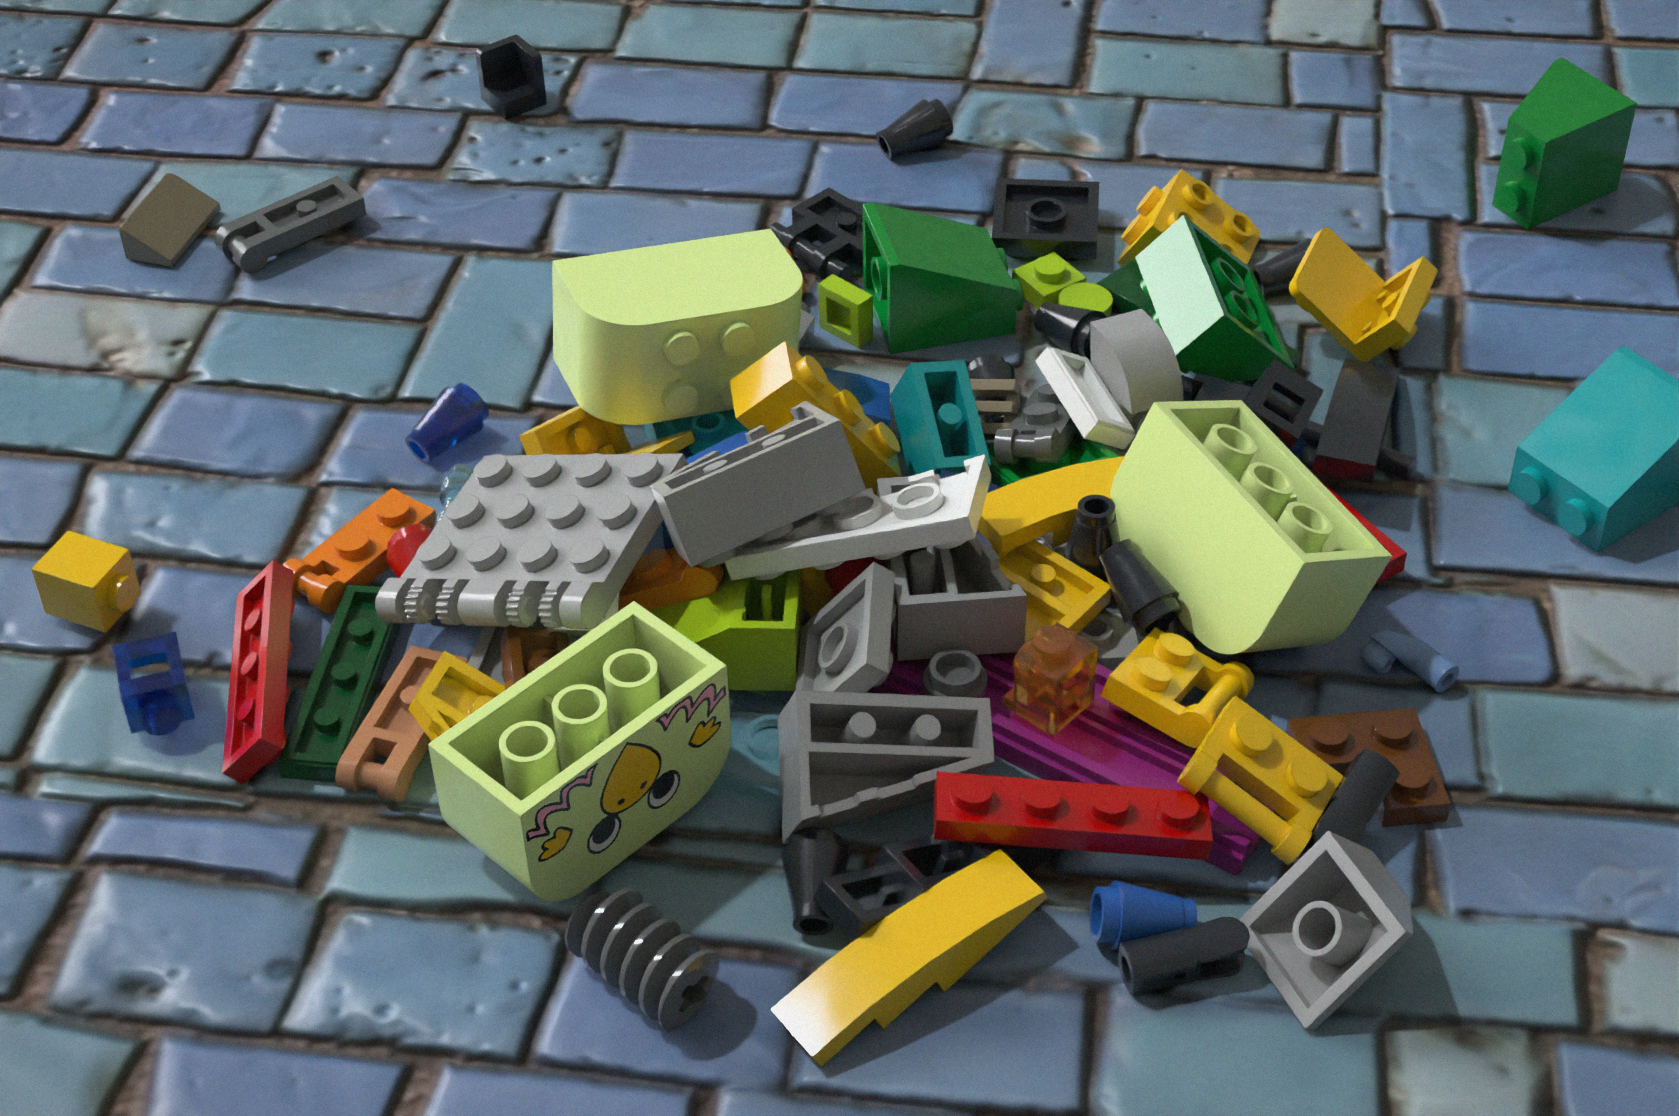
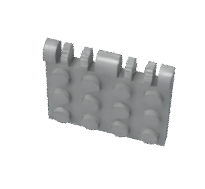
[375,453,688,629]

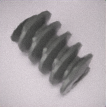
[564,887,720,1032]

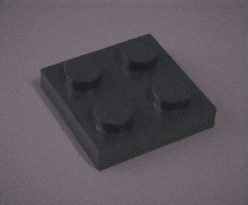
[992,178,1099,260]

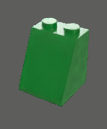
[1492,57,1637,230]
[862,202,1024,354]

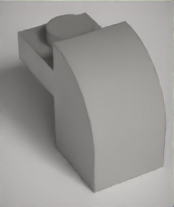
[1090,309,1184,452]

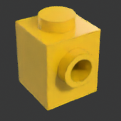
[31,531,142,633]

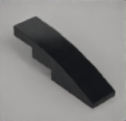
[1313,358,1401,484]
[813,831,1065,942]

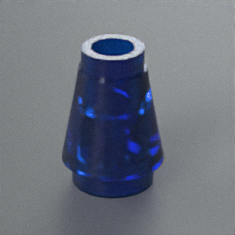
[405,383,489,463]

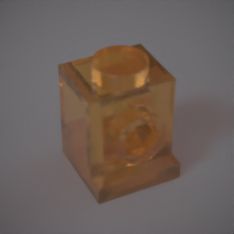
[1003,622,1098,736]

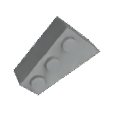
[650,401,866,568]
[877,474,1027,661]
[778,690,995,844]

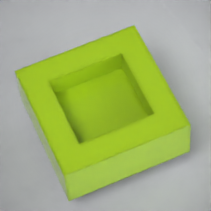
[1012,252,1087,309]
[818,274,873,349]

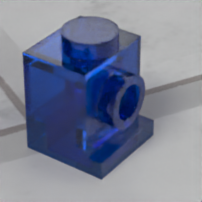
[112,632,195,736]

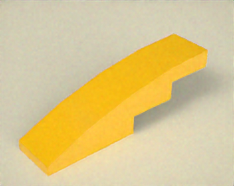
[977,456,1125,554]
[770,849,1048,1067]

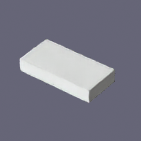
[1035,347,1136,449]

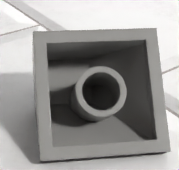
[1239,831,1413,1032]

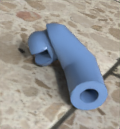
[1360,629,1459,693]

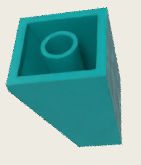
[1508,346,1679,553]

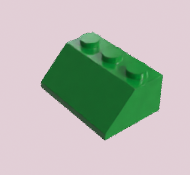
[1135,215,1295,382]

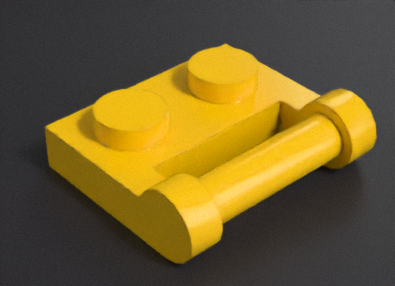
[1100,627,1255,748]
[1177,695,1343,865]

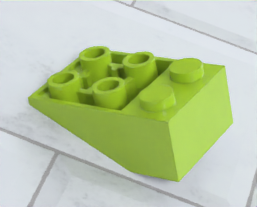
[648,566,804,693]

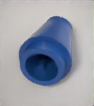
[1089,880,1197,951]

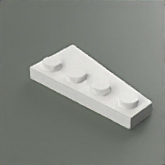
[725,454,991,581]

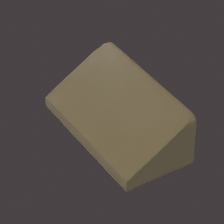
[119,173,221,267]

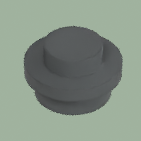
[923,648,987,698]

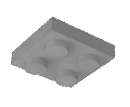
[795,562,896,693]

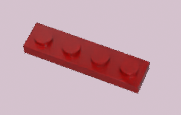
[222,560,295,784]
[934,771,1213,860]

